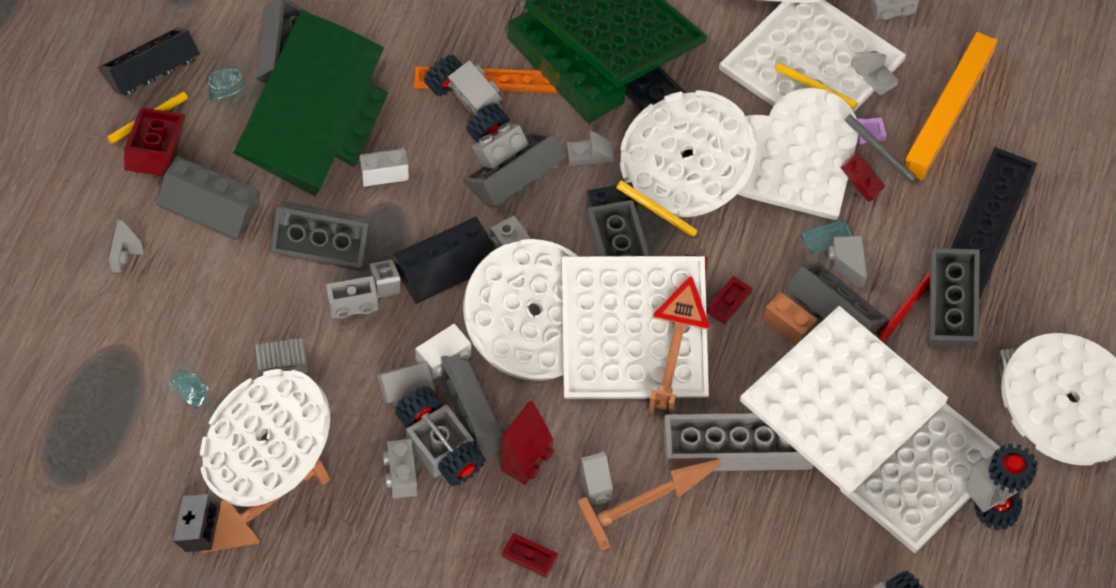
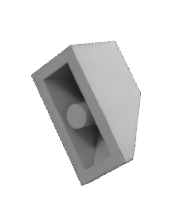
[828,236,867,288]
[579,452,613,505]

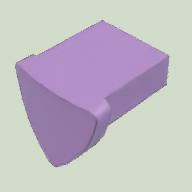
[857,117,887,145]

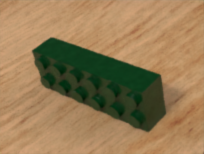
[507,11,626,124]

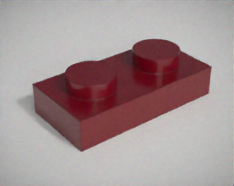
[840,152,885,202]
[706,276,752,325]
[502,533,558,578]

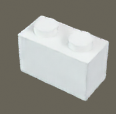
[415,324,471,380]

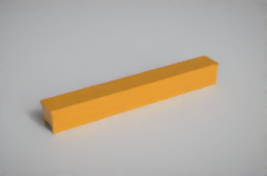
[905,32,998,181]

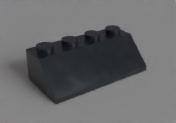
[98,28,200,96]
[393,217,494,304]

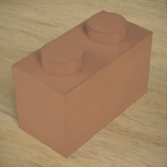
[763,292,818,346]

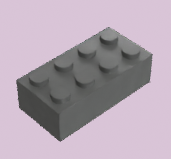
[587,200,650,257]
[929,248,980,349]

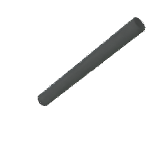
[844,114,916,182]

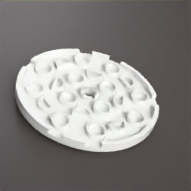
[620,90,756,217]
[463,239,577,381]
[1001,333,1116,465]
[200,369,330,507]

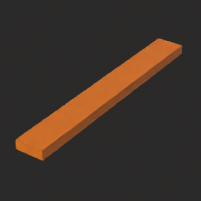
[414,66,559,93]

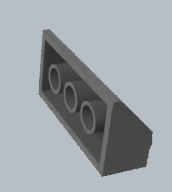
[256,0,309,84]
[462,132,566,207]
[156,156,260,241]
[270,201,373,269]
[786,263,890,335]
[440,356,506,457]

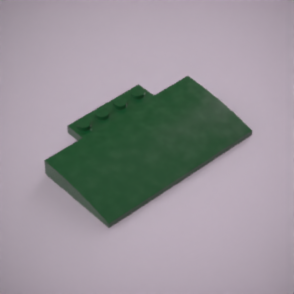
[233,10,388,196]

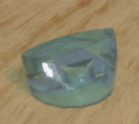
[208,68,247,100]
[169,370,208,409]

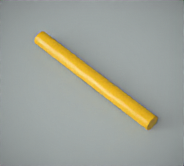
[775,62,858,110]
[107,91,188,144]
[616,180,697,238]

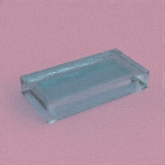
[801,219,853,255]

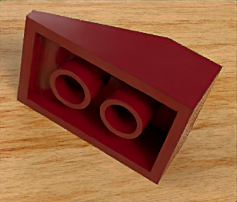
[124,107,185,176]
[501,401,554,485]

